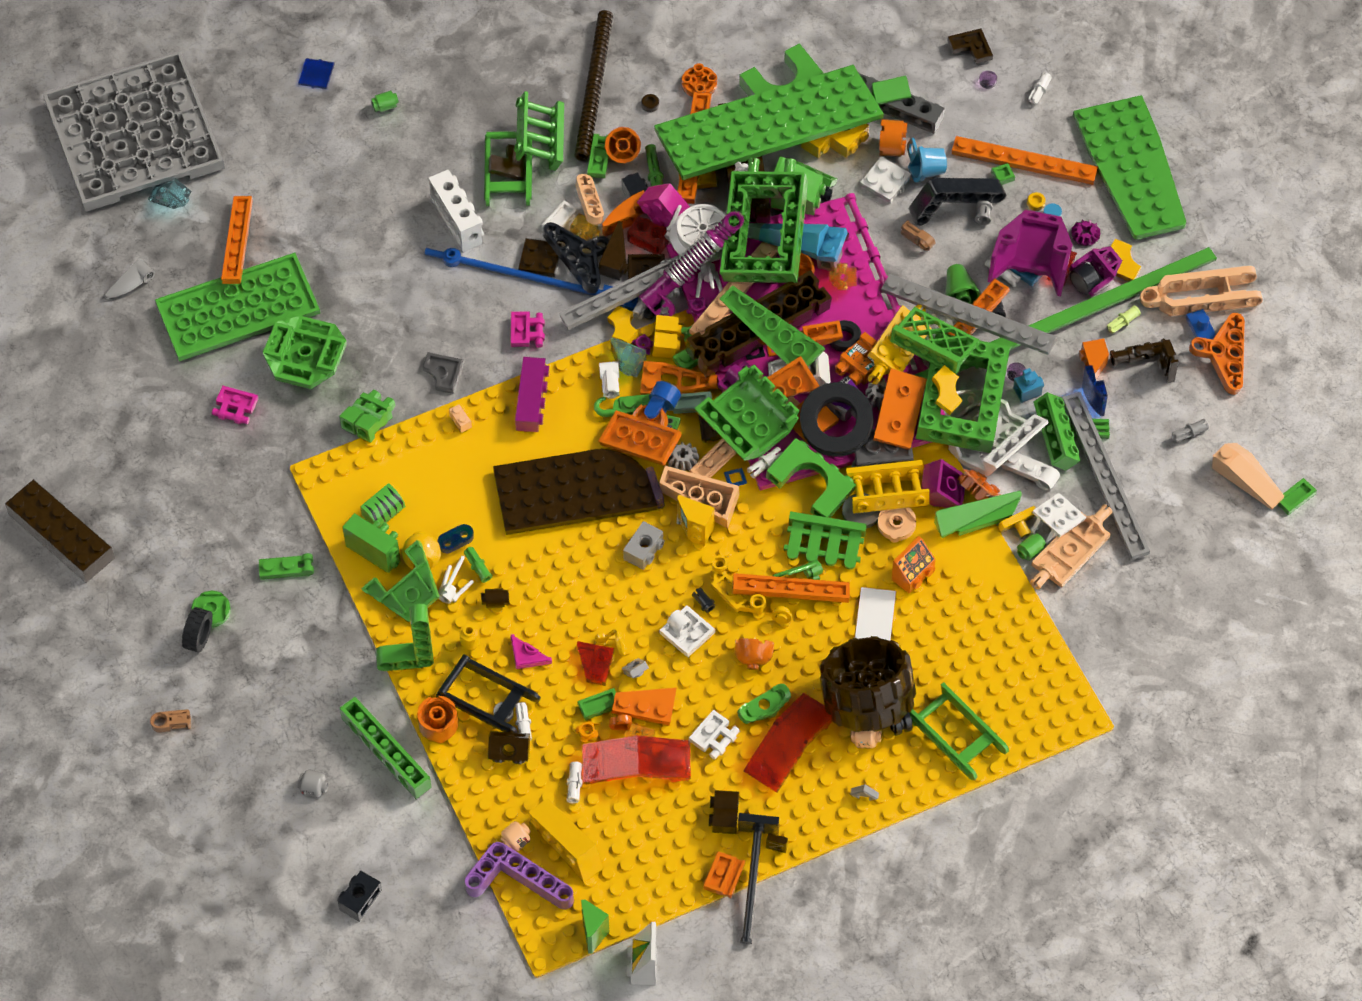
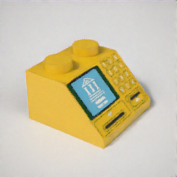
[677,495,715,545]

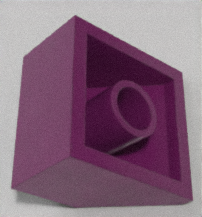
[921,459,965,508]

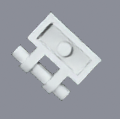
[689,710,740,760]

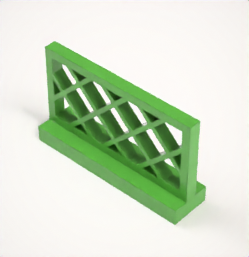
[890,307,980,374]

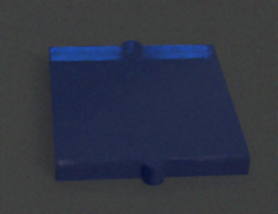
[298,58,335,89]

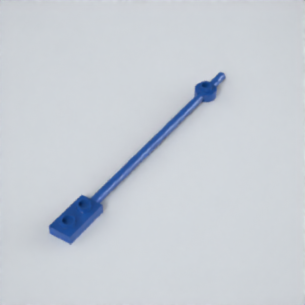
[425,248,639,311]

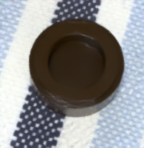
[641,94,659,112]

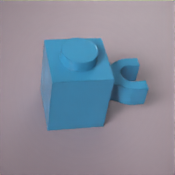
[1013,368,1044,403]

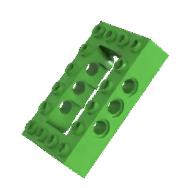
[916,333,1010,453]

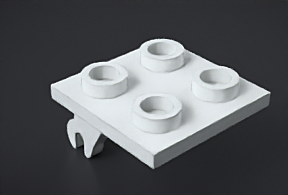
[1030,493,1086,547]

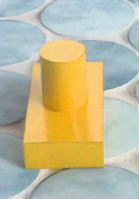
[997,506,1036,538]

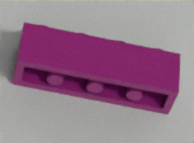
[515,357,549,432]

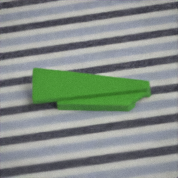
[934,490,1022,538]

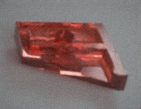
[577,641,614,686]

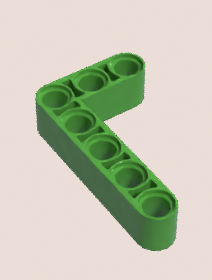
[375,604,434,671]

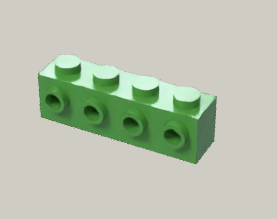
[1033,392,1080,471]

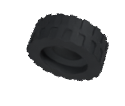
[182,607,213,653]

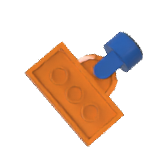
[599,381,682,466]

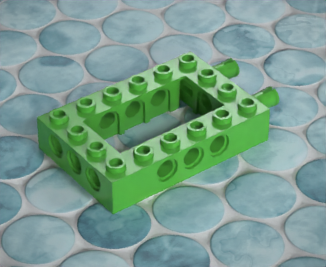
[720,158,808,283]

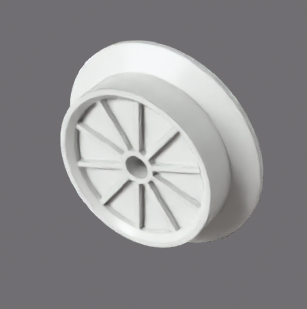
[670,204,727,263]

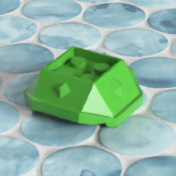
[263,316,347,389]

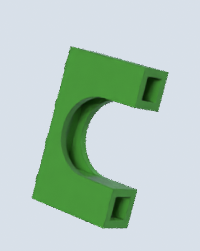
[739,43,823,96]
[766,438,856,518]

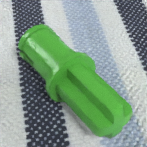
[464,547,492,583]

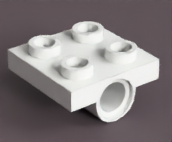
[660,606,715,657]

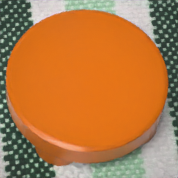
[682,63,717,97]

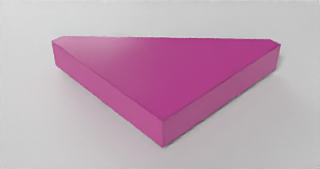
[511,634,552,669]

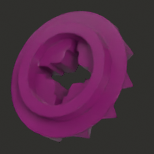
[1071,219,1101,246]

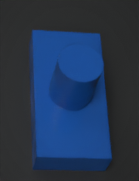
[1186,309,1216,347]

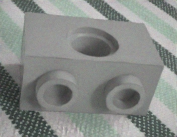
[623,521,665,570]

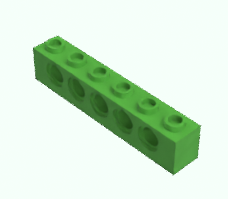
[340,697,432,799]

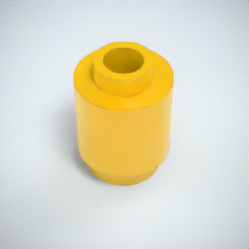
[459,624,480,650]

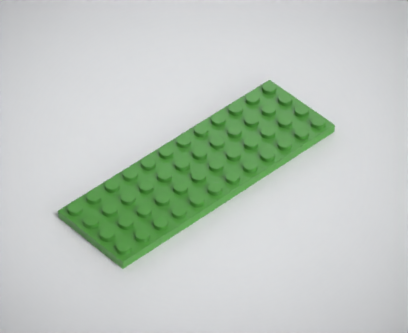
[654,65,884,180]

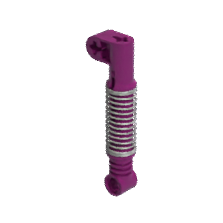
[639,211,744,316]

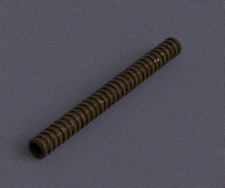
[574,10,613,161]

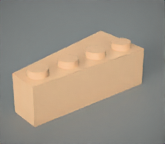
[659,466,739,529]

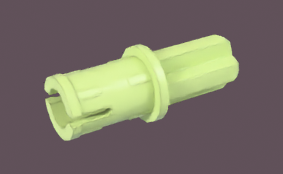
[1107,305,1141,334]

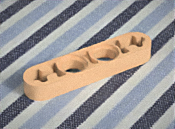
[575,174,604,225]

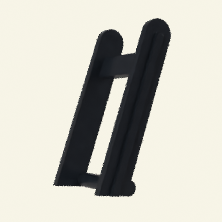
[436,654,541,733]

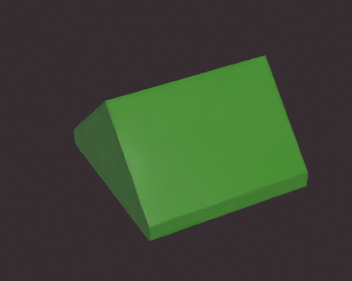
[581,899,609,954]

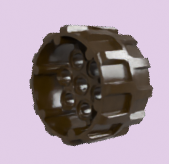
[820,636,916,732]

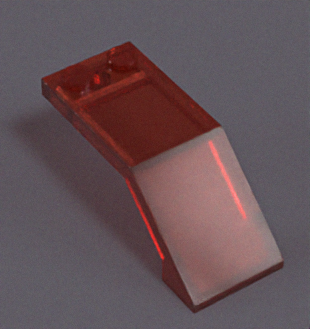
[743,692,832,793]
[582,735,691,784]

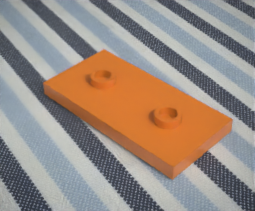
[873,369,927,450]

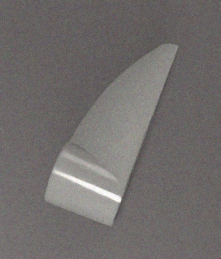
[105,259,155,299]

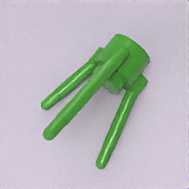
[773,559,823,580]

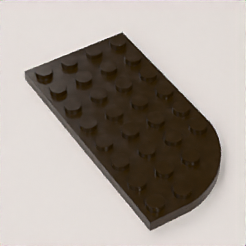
[493,449,657,535]

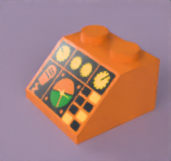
[892,536,935,593]

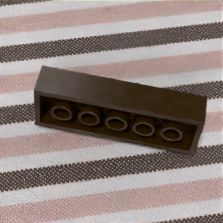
[5,479,115,583]

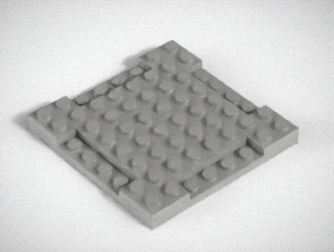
[43,51,225,212]

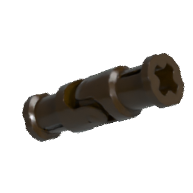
[1110,339,1165,367]

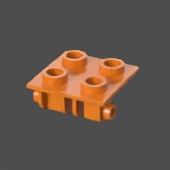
[958,469,1001,501]

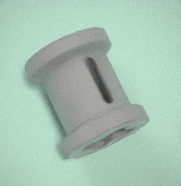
[975,201,993,225]

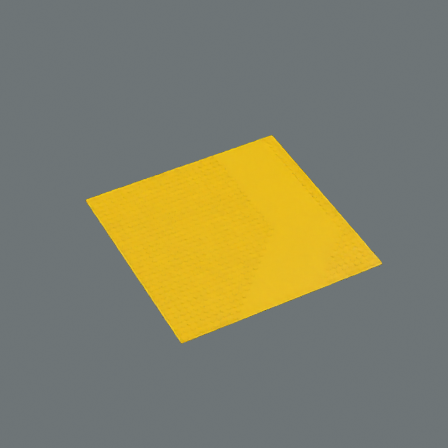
[290,309,1114,978]

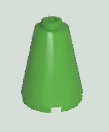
[945,264,981,304]

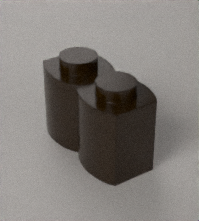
[709,790,739,834]

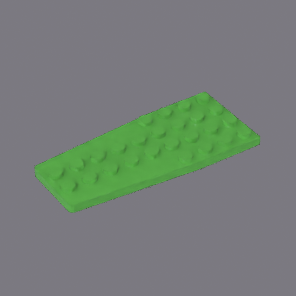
[1073,95,1186,240]

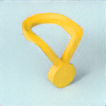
[595,630,626,656]

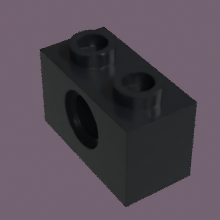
[337,870,382,922]

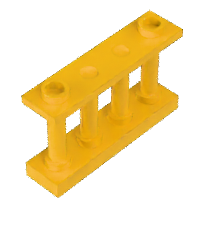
[846,460,929,514]

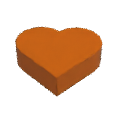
[609,714,632,731]

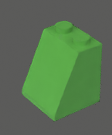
[771,156,826,215]

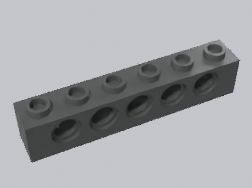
[858,72,945,134]

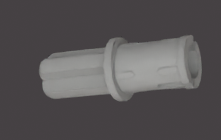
[1172,419,1209,442]

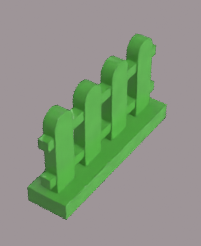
[784,511,867,570]

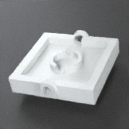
[860,156,911,204]

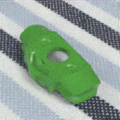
[737,684,791,724]

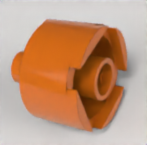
[879,119,907,157]
[417,696,458,743]

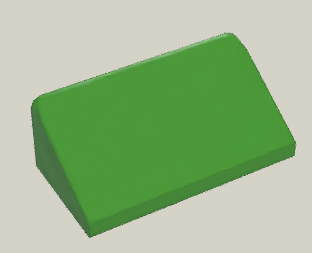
[871,76,911,105]

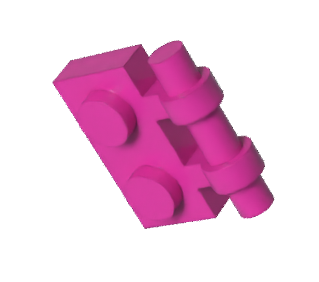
[511,311,545,348]
[212,385,258,425]

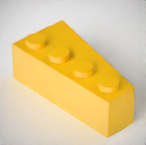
[528,798,603,882]

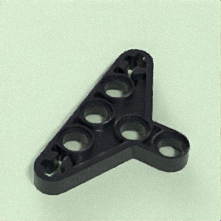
[542,222,610,293]

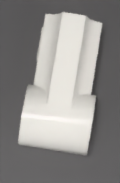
[599,361,619,399]

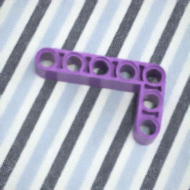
[465,842,574,909]

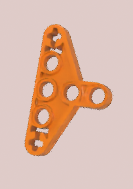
[1189,313,1245,395]

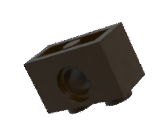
[488,731,530,764]

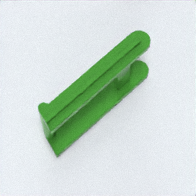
[484,131,532,207]
[910,682,1009,781]

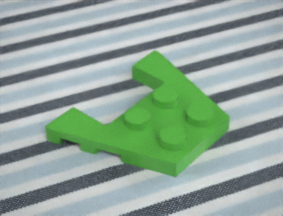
[361,540,440,622]

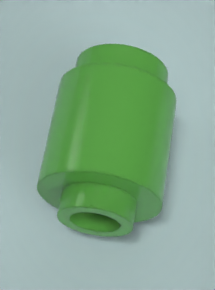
[371,90,399,113]
[1017,533,1046,561]

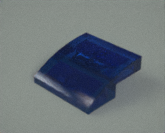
[1082,365,1108,416]

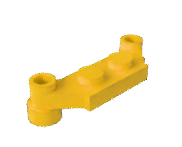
[711,555,766,615]

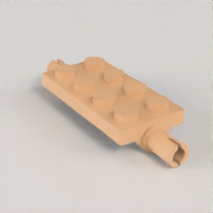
[1030,504,1113,589]

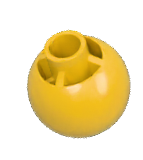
[402,531,441,570]

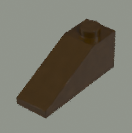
[599,221,628,281]

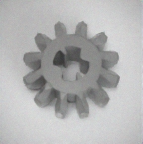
[865,378,886,411]
[667,441,699,471]

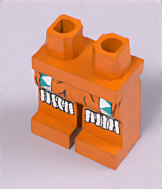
[835,332,877,386]

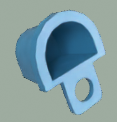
[907,138,947,182]

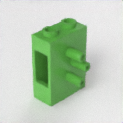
[343,513,400,573]

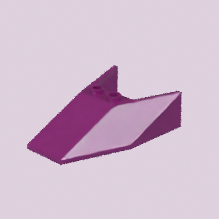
[987,210,1073,297]

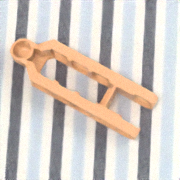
[1140,266,1263,317]

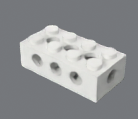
[429,169,484,252]

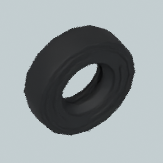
[830,320,861,352]

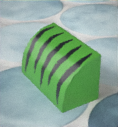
[360,483,406,525]

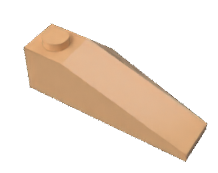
[1212,443,1284,510]

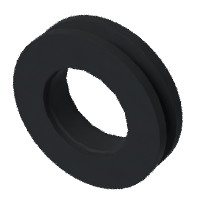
[800,382,873,457]

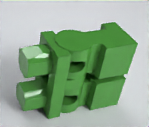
[339,389,395,443]

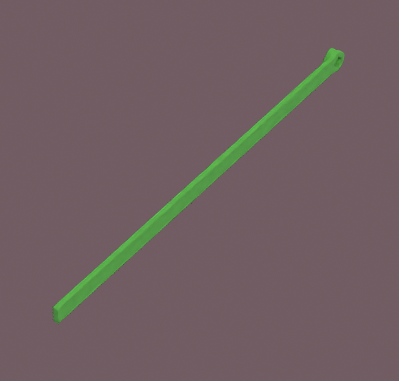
[915,247,1217,379]

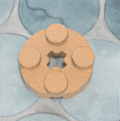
[877,508,916,542]

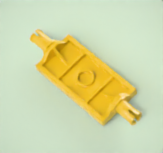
[868,305,932,385]

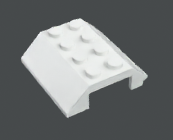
[949,399,1049,477]

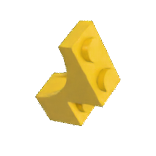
[801,124,870,158]

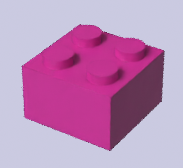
[637,183,690,228]

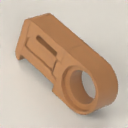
[901,220,936,251]
[150,709,191,732]

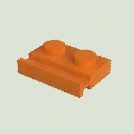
[704,851,745,899]

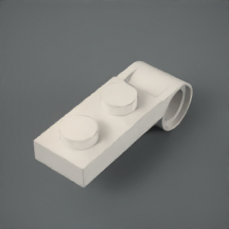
[1001,452,1060,492]

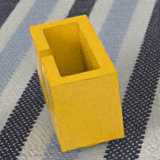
[652,315,682,359]

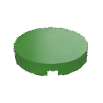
[191,590,231,627]

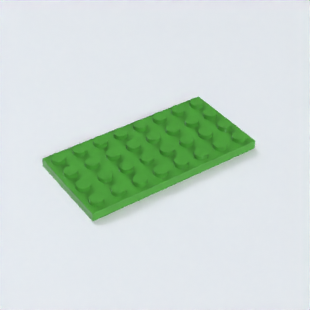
[155,253,320,361]

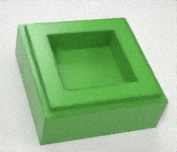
[991,163,1015,185]

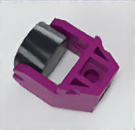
[1068,246,1123,297]

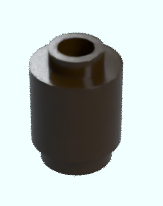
[481,588,509,609]

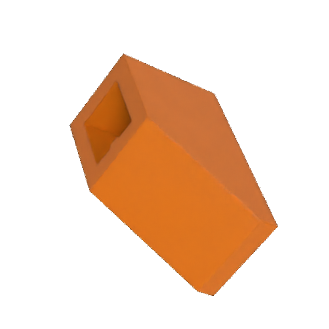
[1079,338,1109,383]

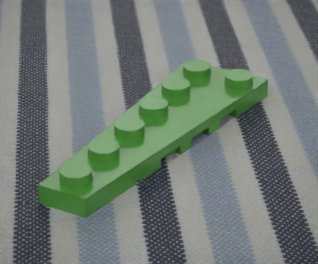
[720,285,825,367]

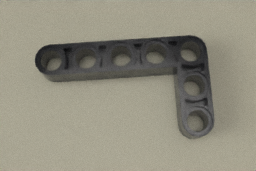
[908,178,1007,226]

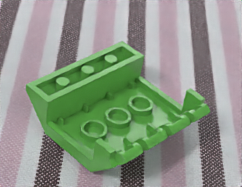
[694,365,800,461]

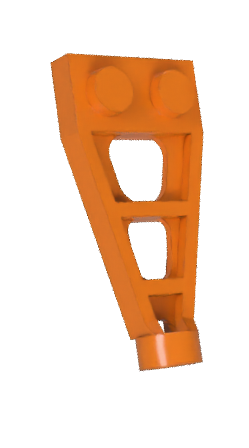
[640,361,718,395]

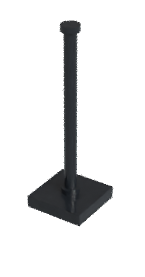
[738,813,779,944]

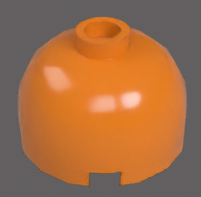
[605,127,641,163]
[735,638,774,670]

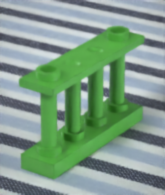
[514,91,564,171]

